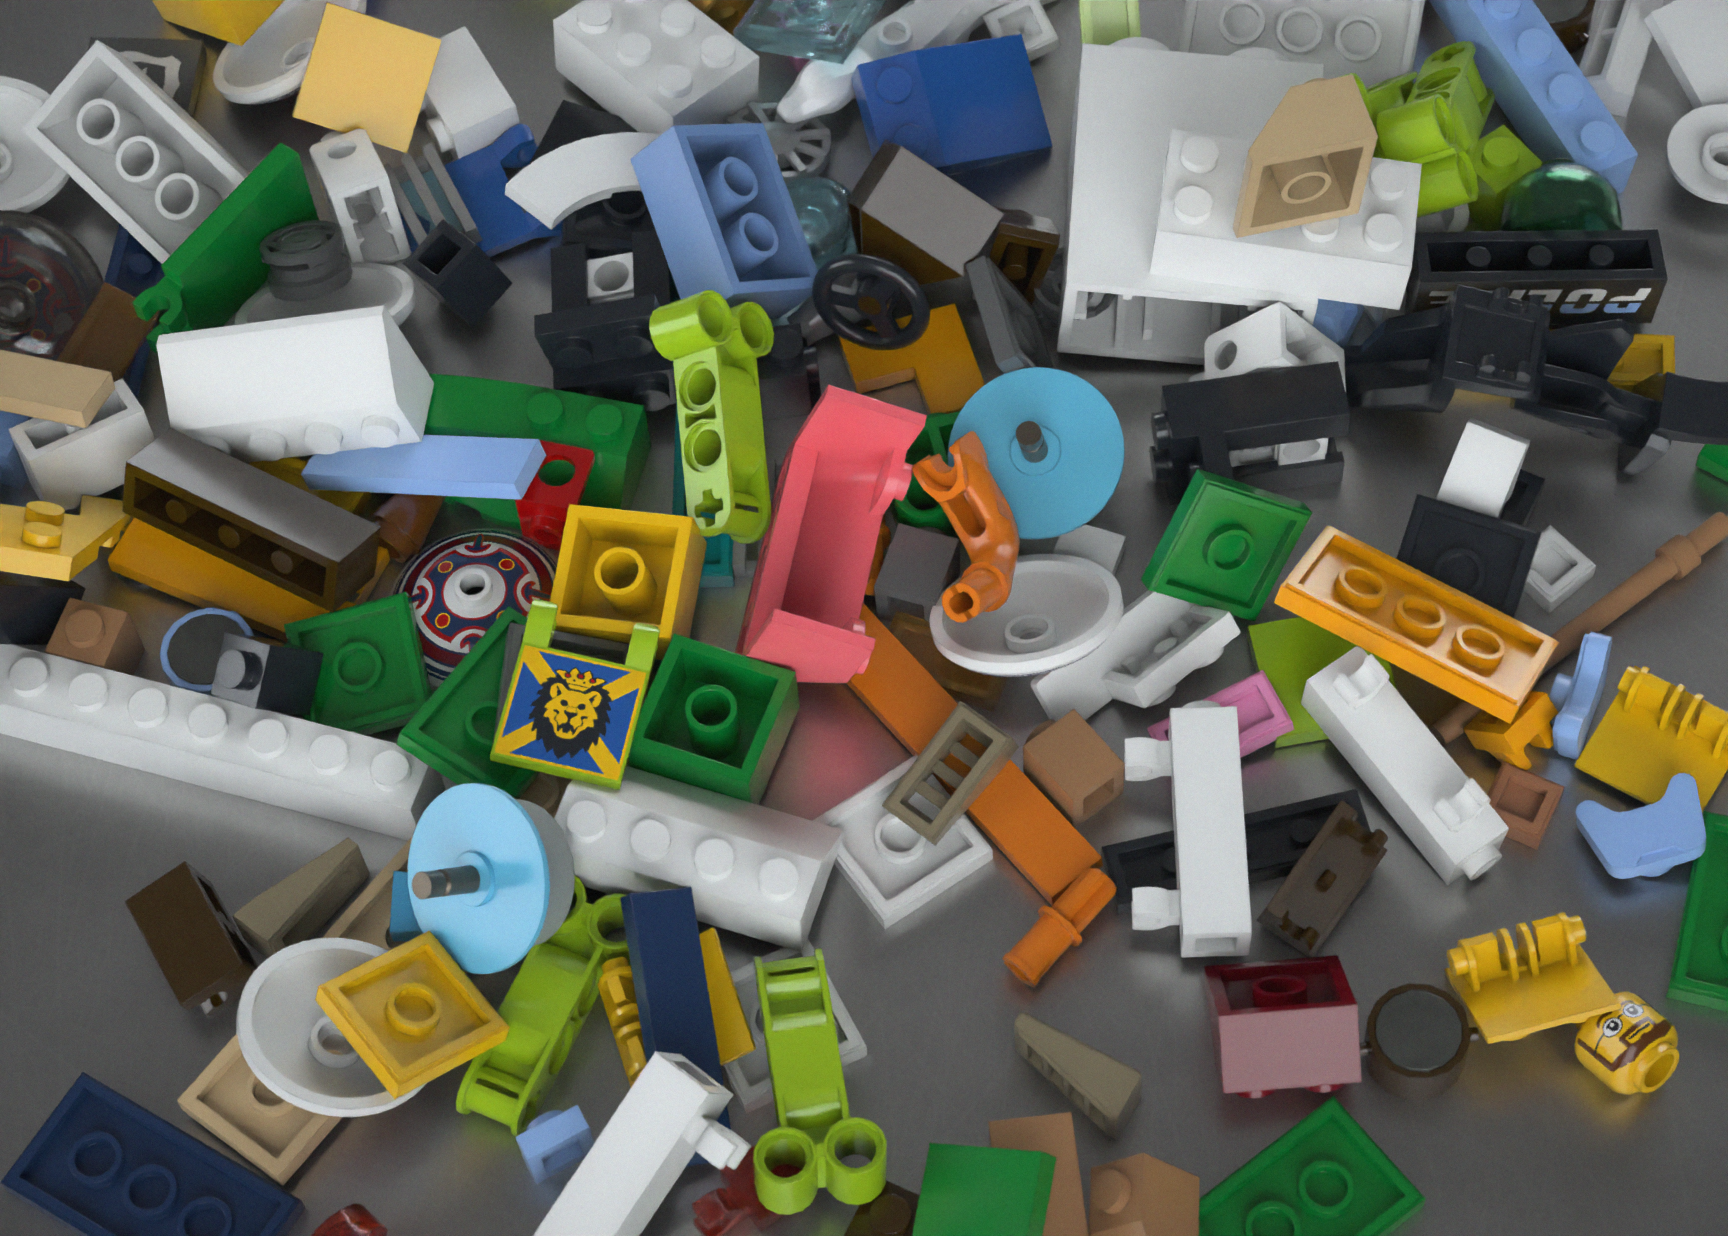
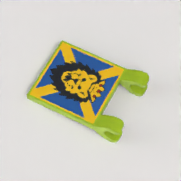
[490,599,660,790]

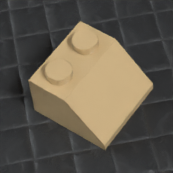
[1233,74,1378,238]

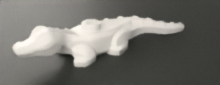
[777,0,1055,123]

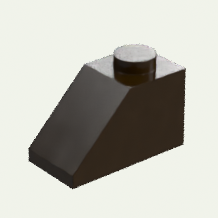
[971,207,1060,305]

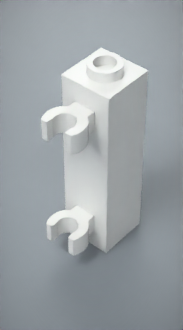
[1301,646,1509,886]
[1124,701,1252,957]
[533,1052,751,1236]

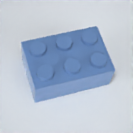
[630,123,818,319]

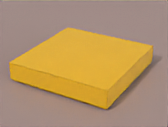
[292,2,442,153]
[315,930,510,1099]

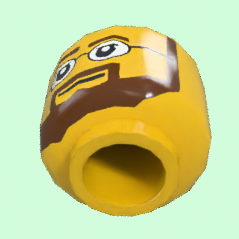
[1574,991,1680,1095]

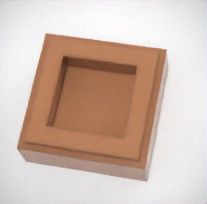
[1487,761,1565,850]

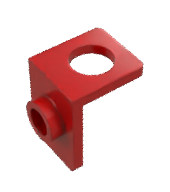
[515,440,595,551]

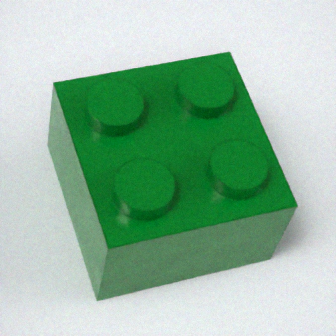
[628,634,800,805]

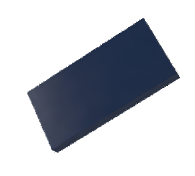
[0,1072,306,1236]

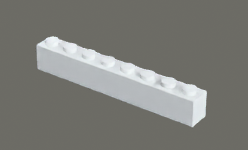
[0,644,446,840]

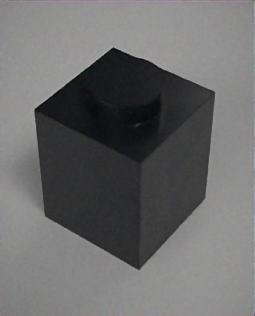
[403,219,513,327]
[210,632,324,716]

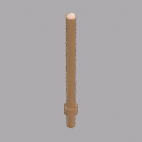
[1428,512,1728,747]

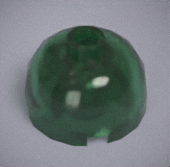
[1499,158,1624,231]

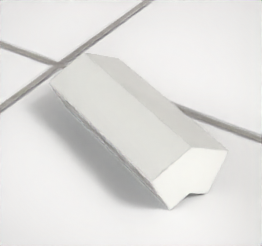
[1579,0,1664,118]

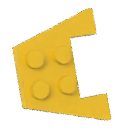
[0,494,134,581]

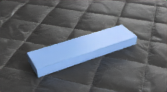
[301,435,546,500]

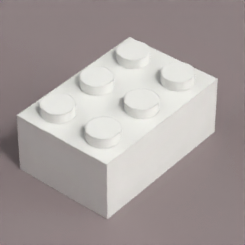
[553,0,759,134]

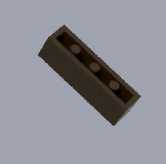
[122,428,381,613]

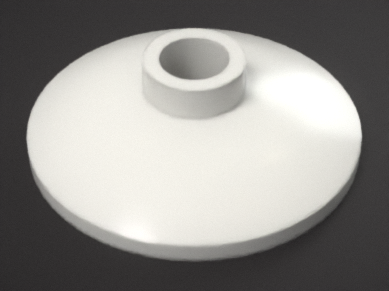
[1666,103,1728,204]

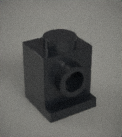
[757,323,821,421]

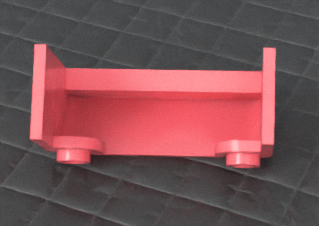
[735,384,927,683]

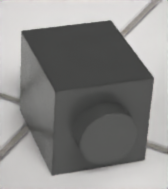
[874,523,961,632]

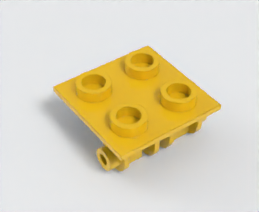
[1574,665,1728,813]
[1444,912,1621,1044]
[597,927,756,1087]

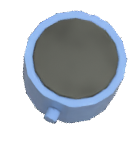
[160,607,254,698]

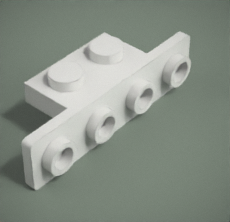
[1031,590,1241,721]

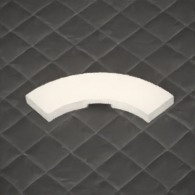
[504,132,662,230]

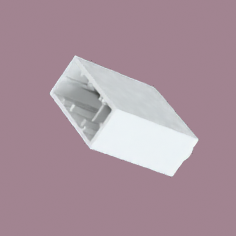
[1056,37,1324,365]

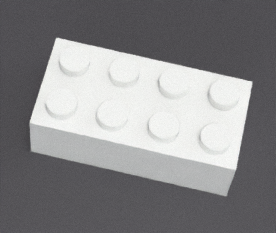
[1149,128,1422,310]

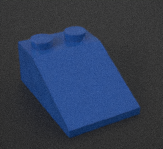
[851,34,1053,176]

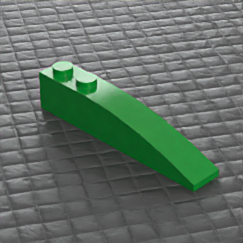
[423,373,651,530]

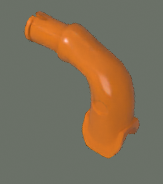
[912,431,1020,623]

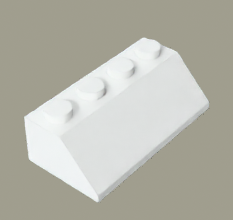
[21,40,251,264]
[156,305,434,463]
[554,766,844,952]

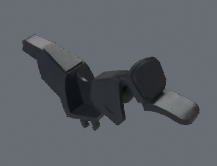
[1340,284,1728,475]

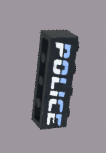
[1405,229,1668,324]

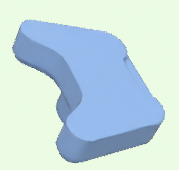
[1549,631,1612,760]
[1576,773,1706,879]

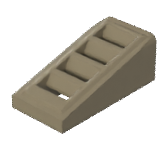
[882,701,1019,846]
[232,838,370,959]
[1014,1012,1142,1140]

